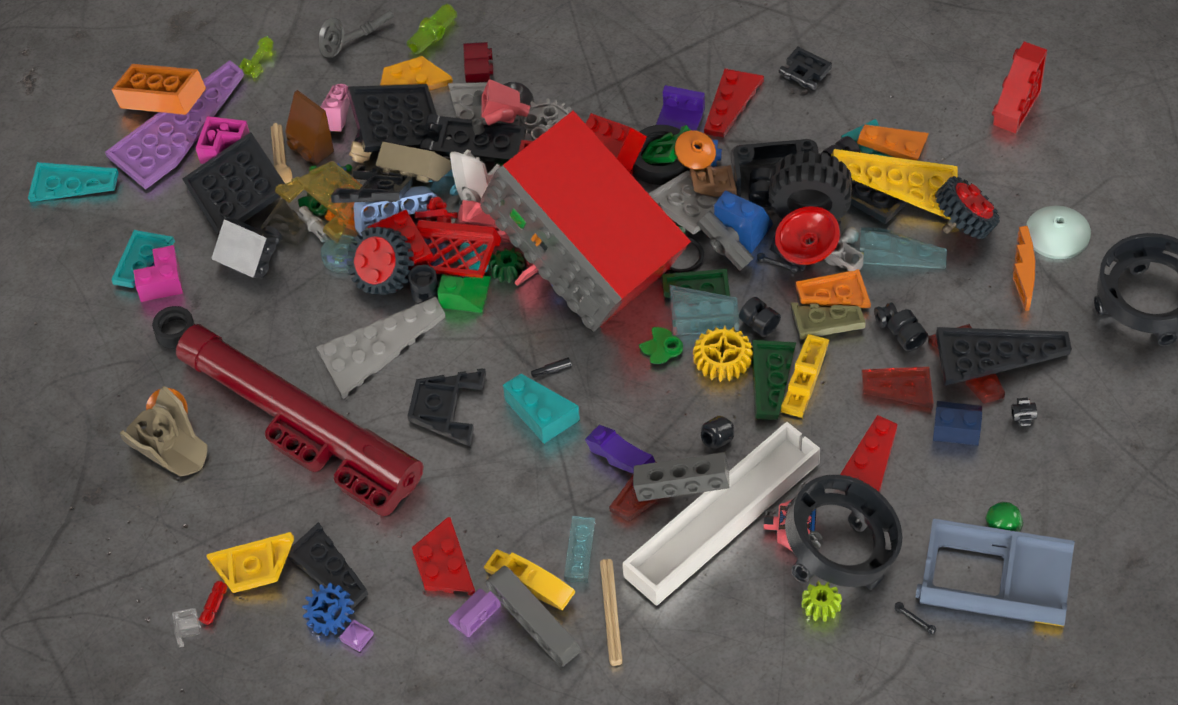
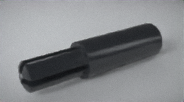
[531,357,572,378]

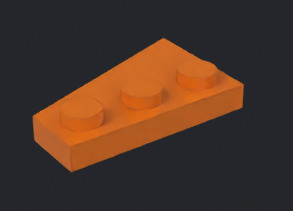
[857,124,929,161]
[796,269,871,308]

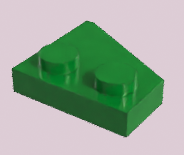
[641,125,691,164]

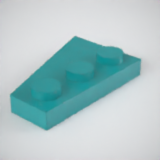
[111,230,175,288]

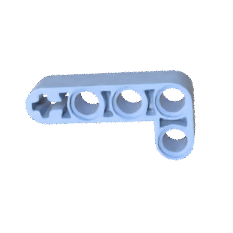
[354,186,437,236]

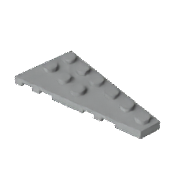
[316,297,445,399]

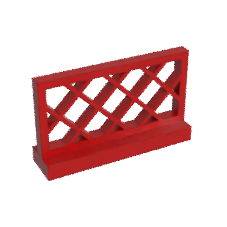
[408,220,502,278]

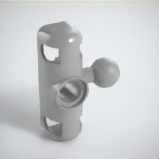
[808,227,864,271]

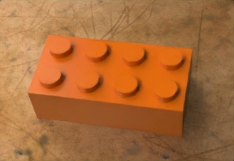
[111,64,206,115]

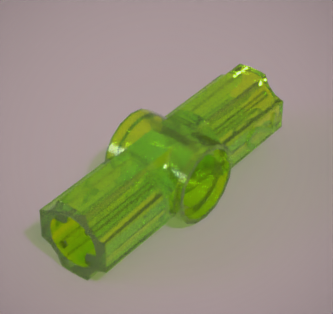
[407,3,457,55]

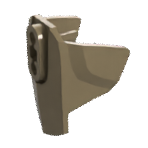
[120,386,208,477]

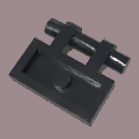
[779,46,832,90]

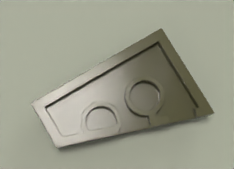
[791,302,865,339]

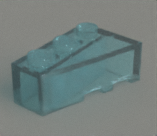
[669,285,739,336]

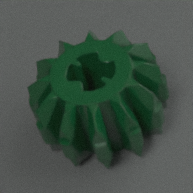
[489,247,526,284]

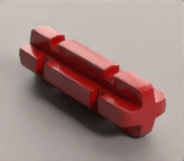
[199,581,227,625]

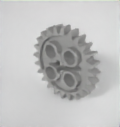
[511,99,571,141]

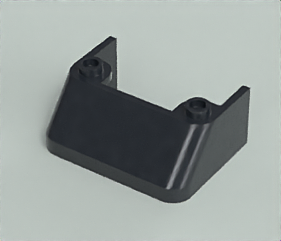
[731,139,819,197]

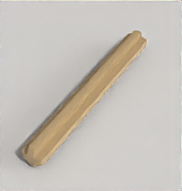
[600,559,622,666]

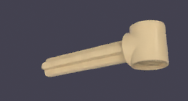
[270,123,293,186]

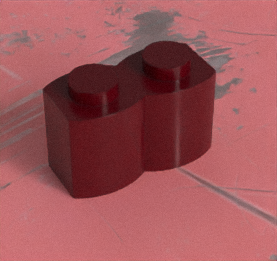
[463,42,494,83]

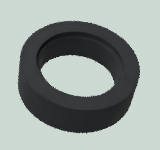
[632,125,690,185]

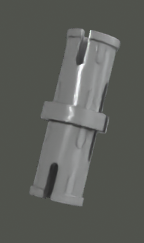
[297,206,332,242]

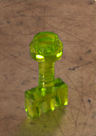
[238,37,274,78]

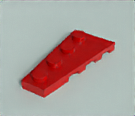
[704,68,764,138]

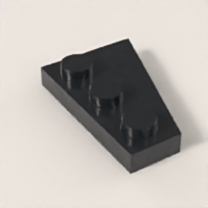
[851,180,908,224]

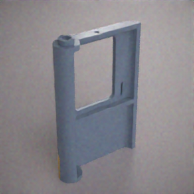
[916,518,1075,627]

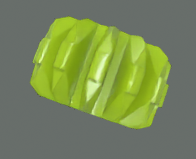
[801,580,842,622]

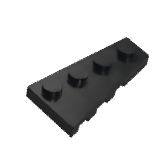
[287,522,368,609]

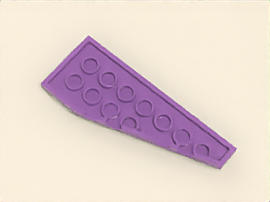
[105,60,244,189]

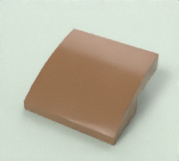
[689,165,737,197]

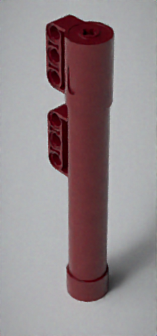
[176,324,424,516]

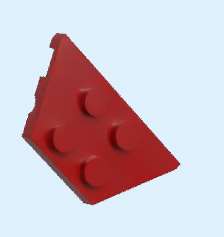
[412,517,475,595]

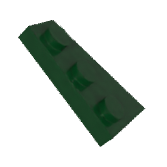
[662,269,731,308]

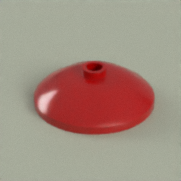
[775,206,840,265]

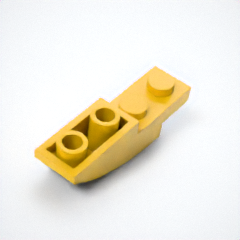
[484,549,575,611]

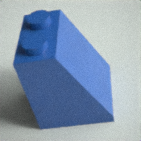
[714,190,773,254]

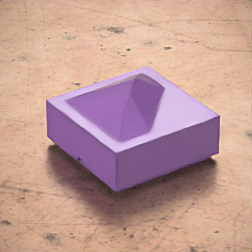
[340,620,374,652]

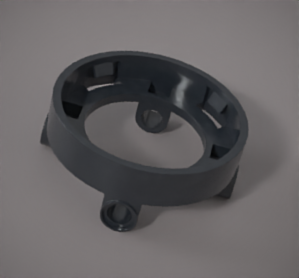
[1094,233,1178,346]
[785,474,903,591]

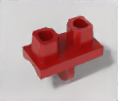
[415,197,458,223]

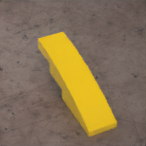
[781,334,829,418]

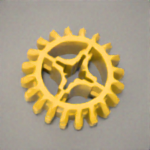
[693,326,753,382]

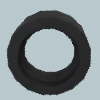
[152,306,195,348]

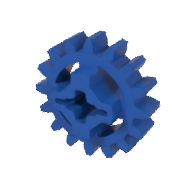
[302,583,354,636]

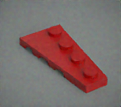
[840,415,898,492]

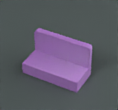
[448,589,501,638]

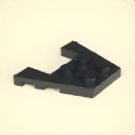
[331,164,413,203]
[407,368,486,446]

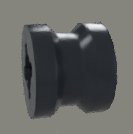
[874,302,897,328]

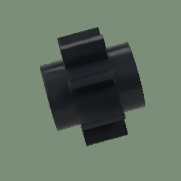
[1011,397,1037,426]

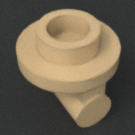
[349,141,372,163]

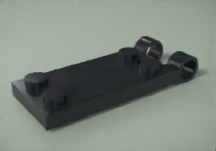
[419,114,526,163]

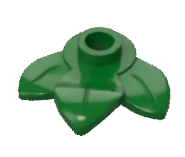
[639,327,683,364]

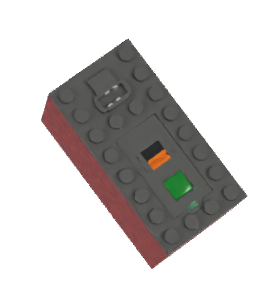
[479,110,691,332]

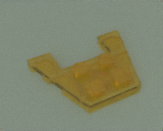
[275,161,362,243]

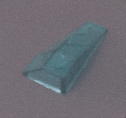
[859,227,947,269]

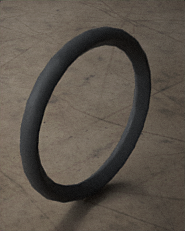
[669,237,704,273]

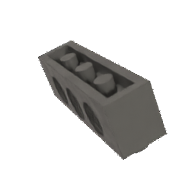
[633,452,730,502]

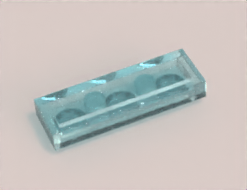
[564,516,596,583]

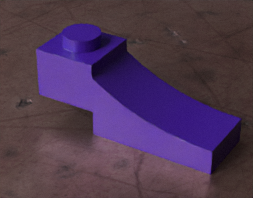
[585,424,656,474]

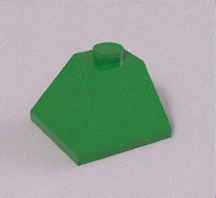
[438,274,491,313]

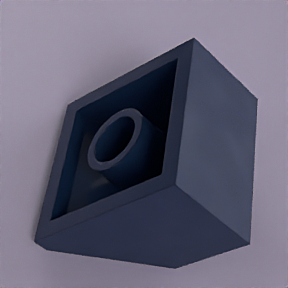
[933,401,982,446]

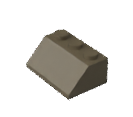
[375,142,452,183]

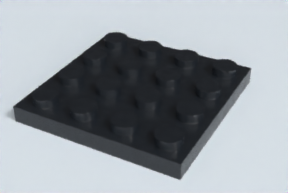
[347,84,441,152]
[182,132,290,236]

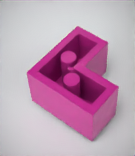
[196,116,250,164]
[134,245,183,302]

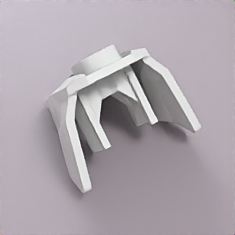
[450,149,500,202]

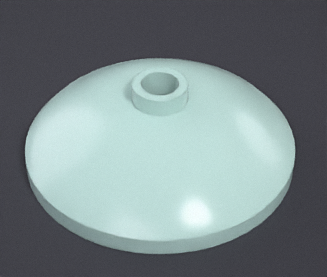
[1026,206,1091,259]

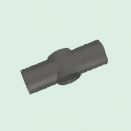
[696,210,754,271]

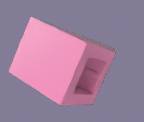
[320,84,350,132]

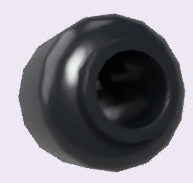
[700,416,734,449]

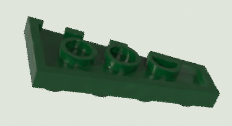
[751,340,796,420]

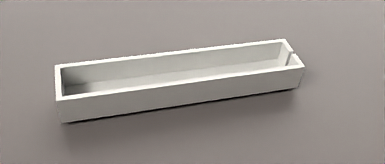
[623,422,820,606]

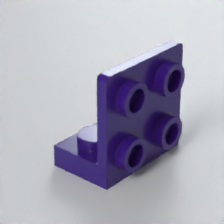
[656,85,705,131]

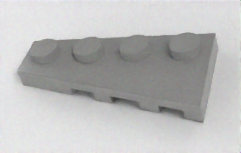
[448,83,487,120]

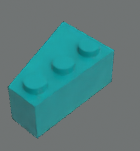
[503,374,580,444]

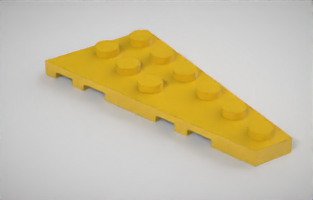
[832,149,958,220]

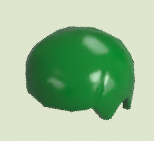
[985,502,1024,532]

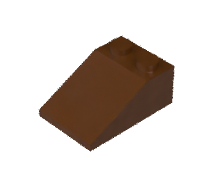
[285,90,334,165]

